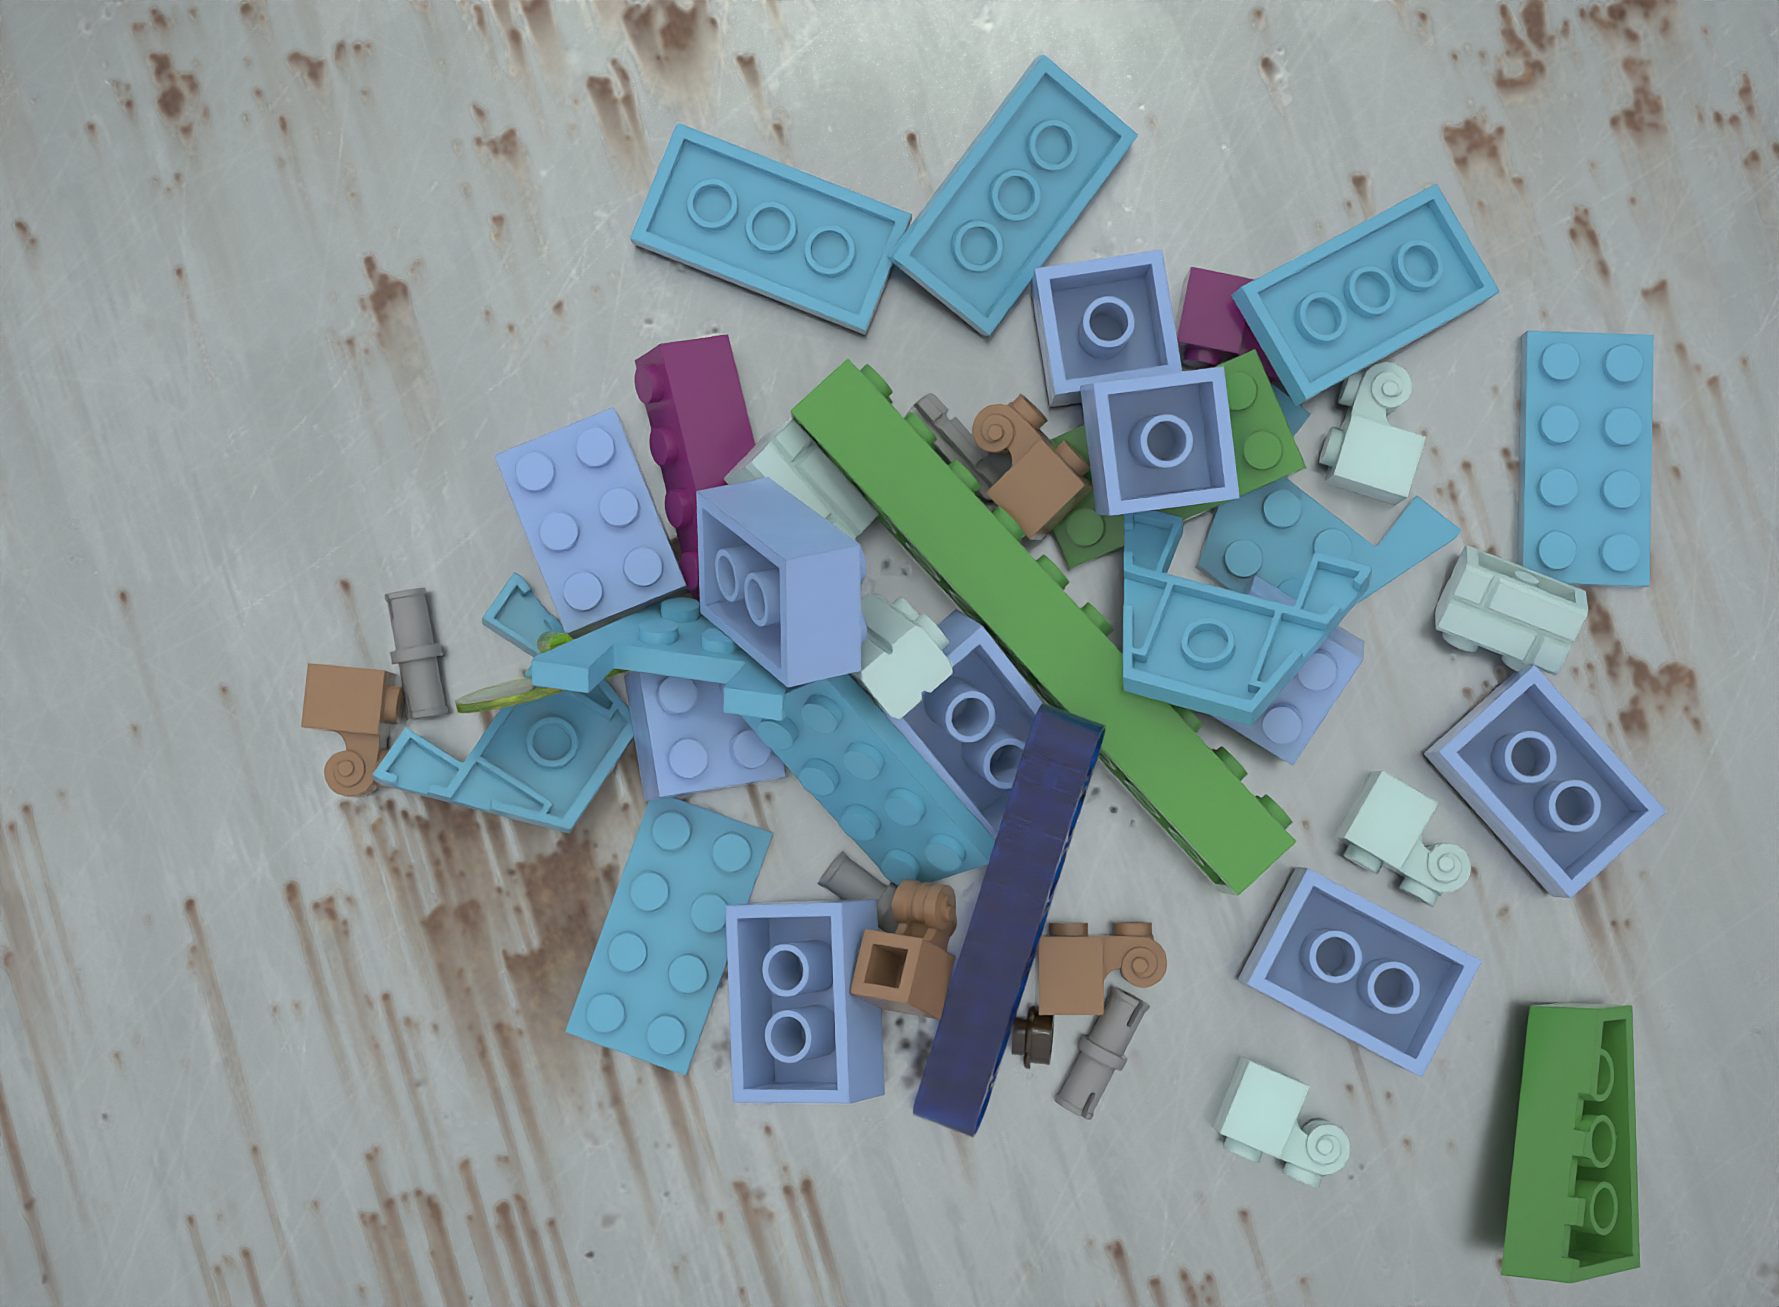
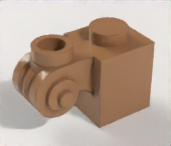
[972,394,1093,540]
[301,663,404,797]
[849,879,957,1020]
[1035,922,1167,1015]

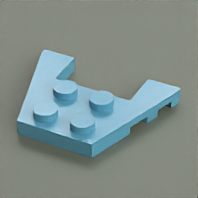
[1195,383,1462,606]
[1123,510,1372,726]
[372,572,634,834]
[531,597,786,721]

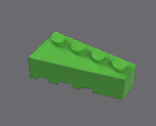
[1501,1003,1640,1283]

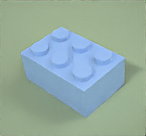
[494,407,691,639]
[696,477,867,688]
[880,609,1093,853]
[1424,665,1667,898]
[1237,867,1482,1077]
[726,899,885,1104]

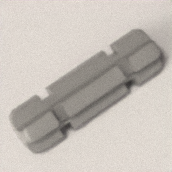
[906,393,1006,503]

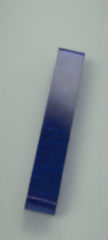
[913,703,1106,1138]

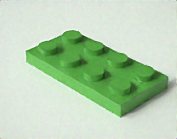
[1050,349,1307,569]

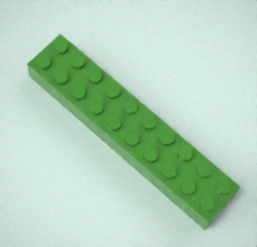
[790,358,1296,896]

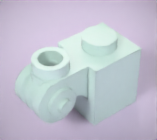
[1320,362,1426,505]
[1334,770,1471,907]
[1212,1056,1351,1188]

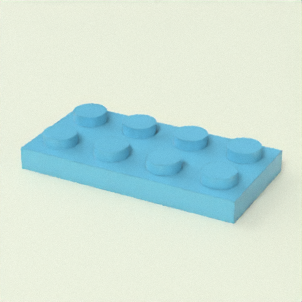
[886,54,1139,336]
[630,122,912,335]
[1231,183,1500,406]
[1517,331,1654,588]
[741,674,1000,886]
[565,797,774,1076]

